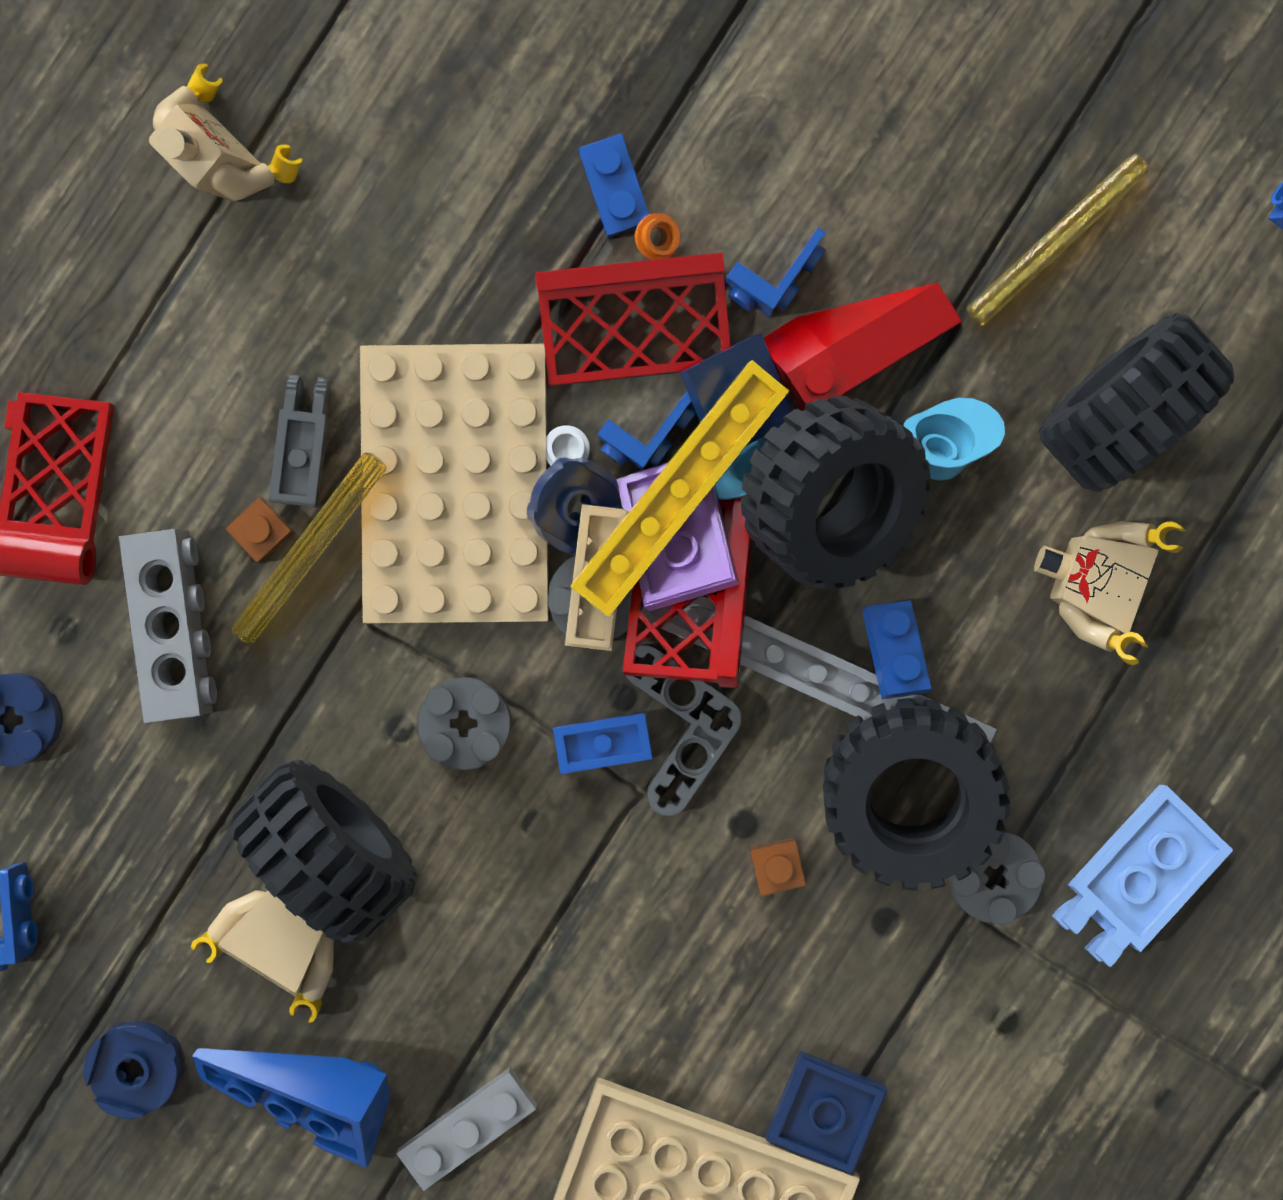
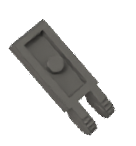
[269,375,331,508]

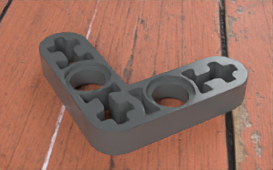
[626,645,741,816]

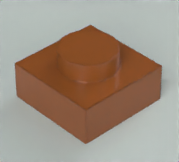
[226,497,295,563]
[749,838,806,896]

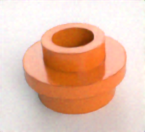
[635,213,680,260]

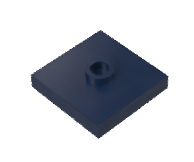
[679,333,793,446]
[765,1050,888,1176]

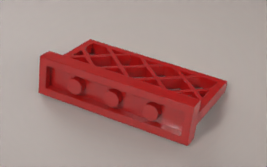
[535,252,730,385]
[623,495,752,688]

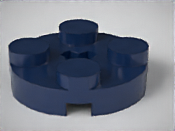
[527,457,622,553]
[0,673,63,766]
[84,1021,182,1119]

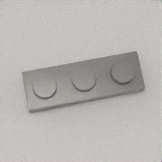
[396,1067,537,1191]

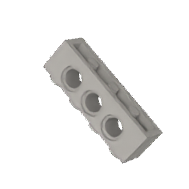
[119,529,217,723]

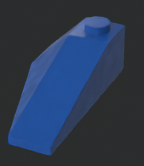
[193,1048,390,1168]

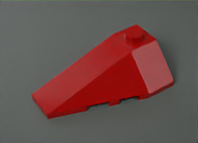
[764,282,962,411]

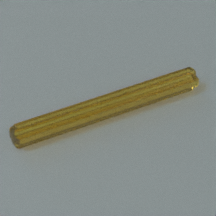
[967,154,1149,325]
[232,452,387,643]

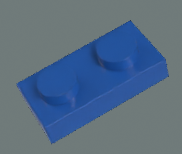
[578,133,649,240]
[862,600,932,700]
[553,712,652,774]

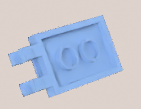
[1052,784,1233,967]

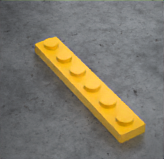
[570,360,789,617]

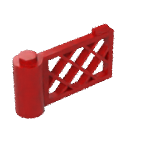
[0,392,114,585]

